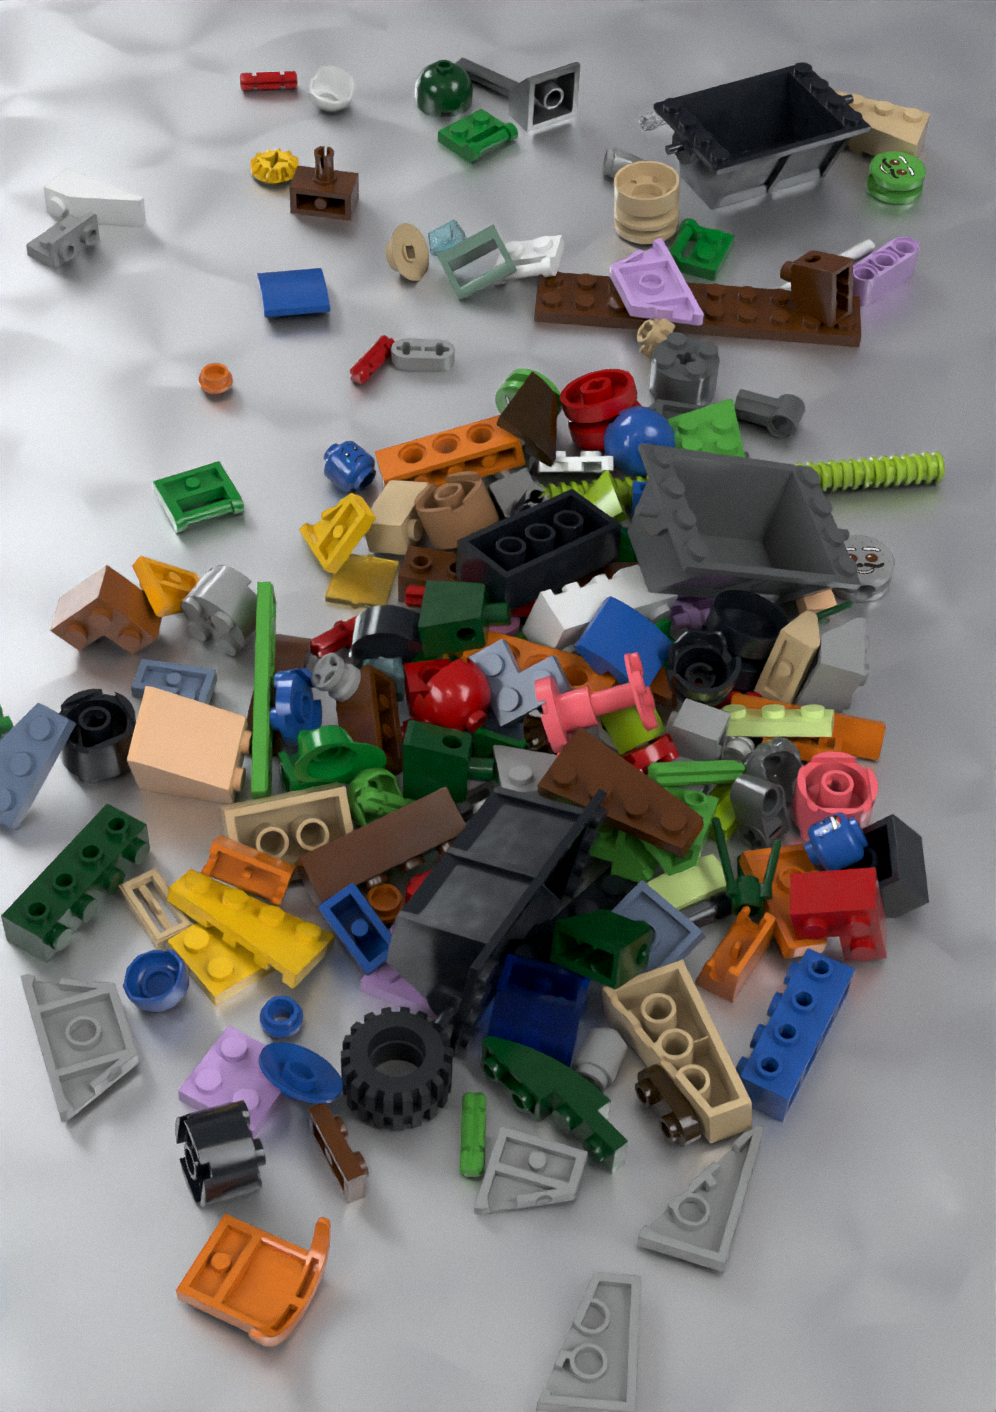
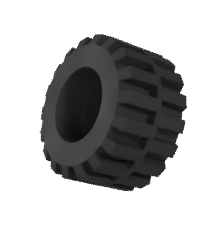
[341,1007,453,1131]

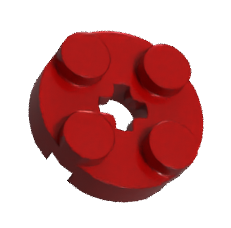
[621,733,680,775]

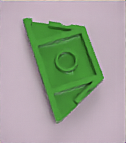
[668,399,745,458]

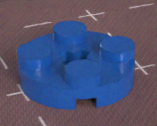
[270,668,322,748]

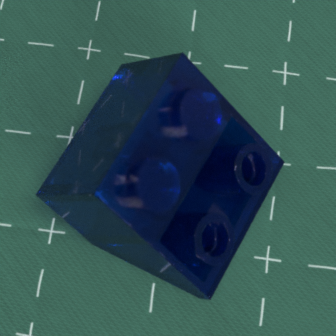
[487,954,591,1068]

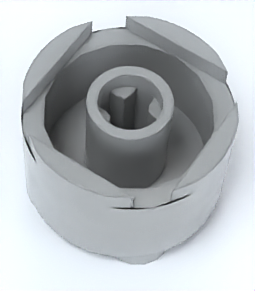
[181,565,257,656]

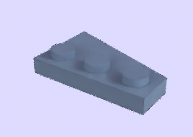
[0,703,76,830]

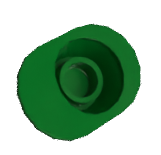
[293,725,387,784]

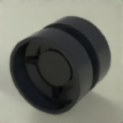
[697,590,789,691]

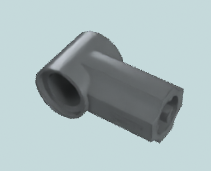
[734,389,805,439]

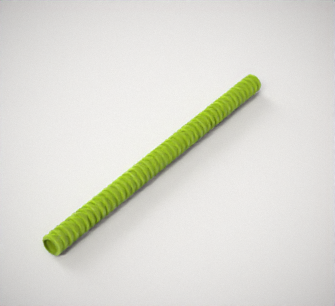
[540,451,945,509]

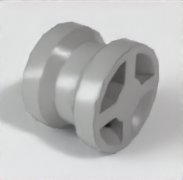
[311,653,361,702]

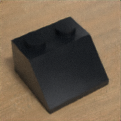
[841,814,929,918]

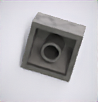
[508,62,580,132]

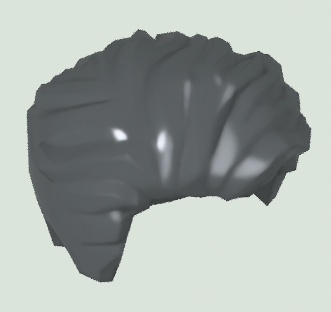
[741,737,803,805]

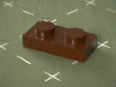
[309,1103,369,1204]

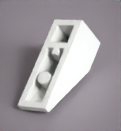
[43,168,146,227]

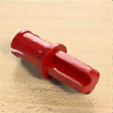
[309,615,358,659]

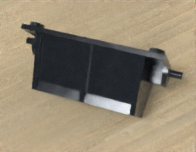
[653,62,871,210]
[386,786,609,1058]

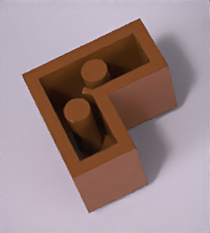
[50,565,162,655]

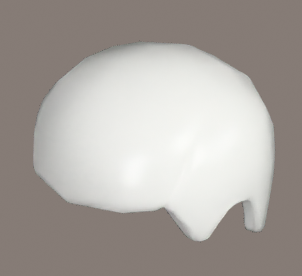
[308,66,355,113]

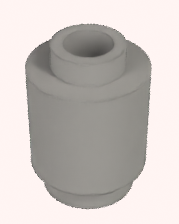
[571,1027,628,1093]

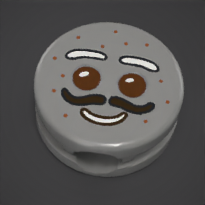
[831,535,895,602]

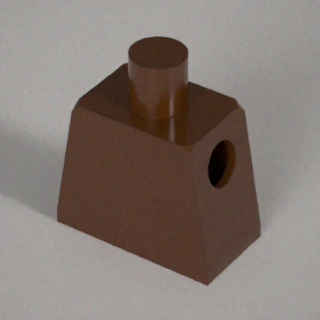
[780,250,853,327]

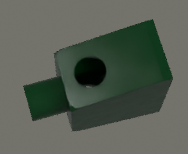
[418,581,511,657]
[403,720,495,803]
[550,909,653,990]

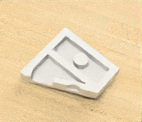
[537,451,613,474]

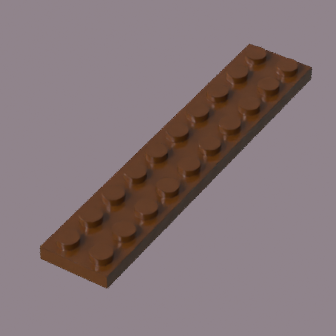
[534,271,861,347]

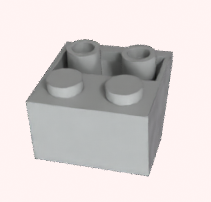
[793,617,870,714]

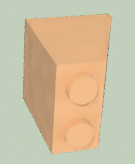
[127,686,253,804]

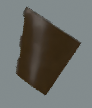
[496,372,557,467]

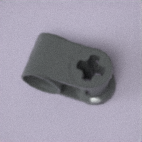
[730,774,791,850]

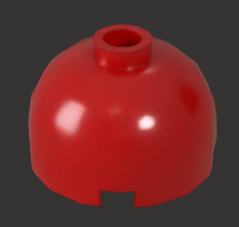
[412,658,492,733]

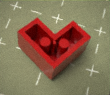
[790,867,887,962]

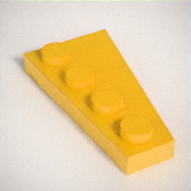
[167,869,336,989]

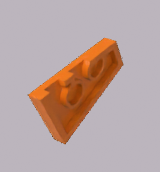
[738,843,827,959]

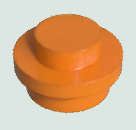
[198,363,233,394]
[365,884,405,924]

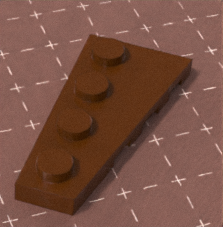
[537,726,704,858]

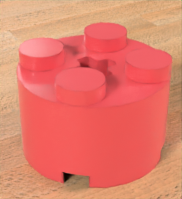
[791,752,878,842]

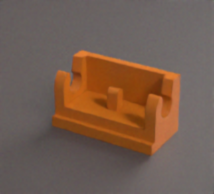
[201,835,297,906]
[695,906,777,1003]

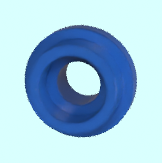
[260,996,303,1038]

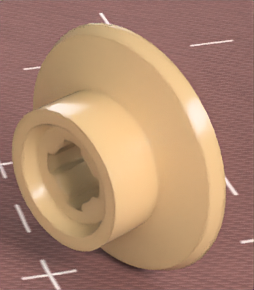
[386,223,429,281]

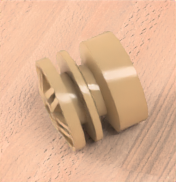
[614,161,680,244]

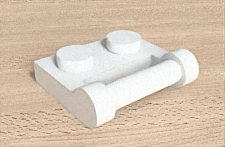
[490,235,565,286]

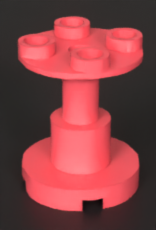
[535,652,658,757]

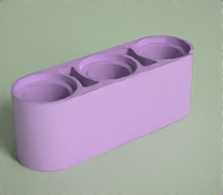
[853,236,920,306]

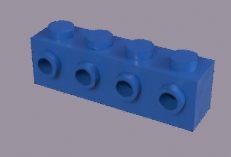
[736,948,855,1123]

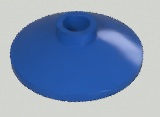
[258,1042,343,1104]

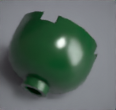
[414,60,473,117]

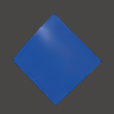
[257,268,330,317]
[574,596,673,687]

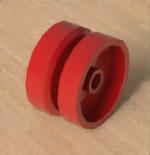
[560,369,641,450]

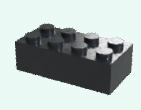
[455,489,622,611]

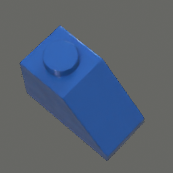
[318,882,392,976]

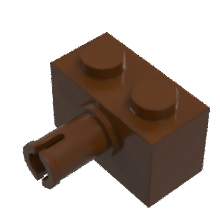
[289,146,359,221]

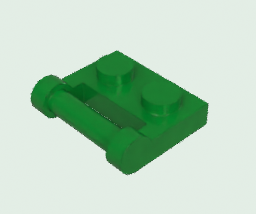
[438,109,518,163]
[668,218,735,281]
[153,461,244,533]

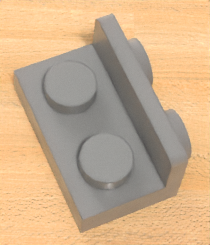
[26,212,100,270]

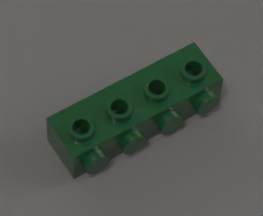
[1,803,150,963]

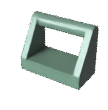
[437,224,517,301]

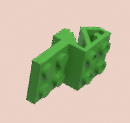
[589,786,719,882]

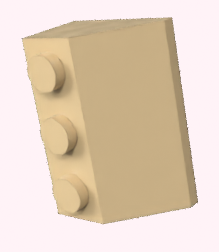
[219,782,354,891]

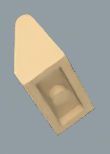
[754,611,821,704]

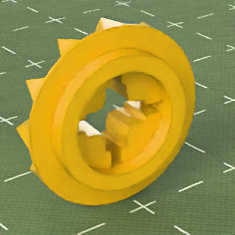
[250,148,299,183]

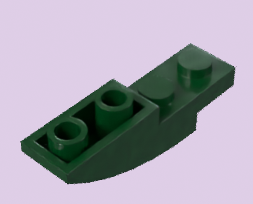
[480,1036,628,1174]

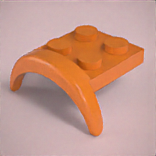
[176,1214,331,1347]

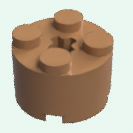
[414,471,500,551]

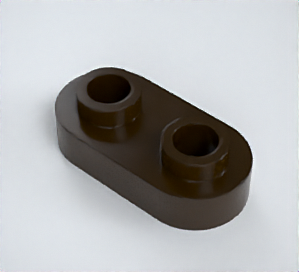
[635,1064,701,1147]

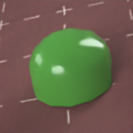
[346,767,403,827]

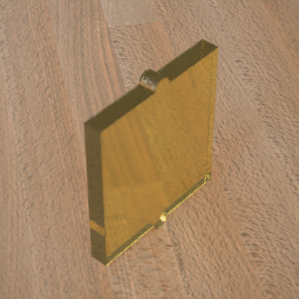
[325,554,399,609]

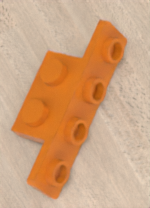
[730,693,886,763]

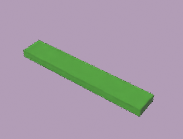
[251,581,277,799]

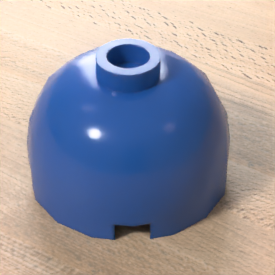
[603,406,676,478]

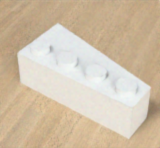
[522,564,678,655]

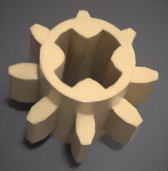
[637,317,676,359]

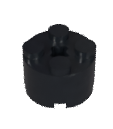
[59,689,136,784]
[175,1100,266,1207]

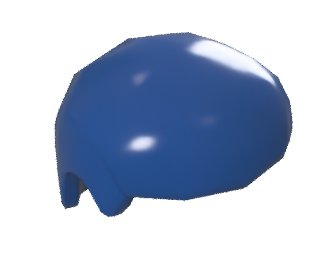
[123,949,189,1013]

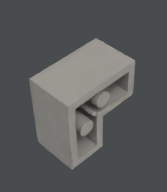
[665,698,731,795]

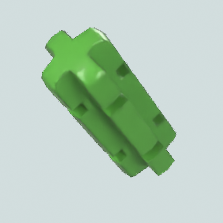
[356,787,416,816]
[460,1092,486,1178]

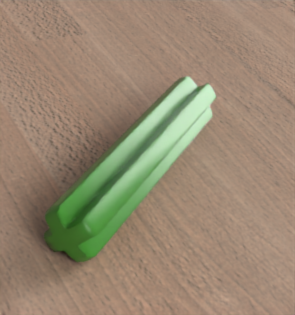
[647,760,745,787]

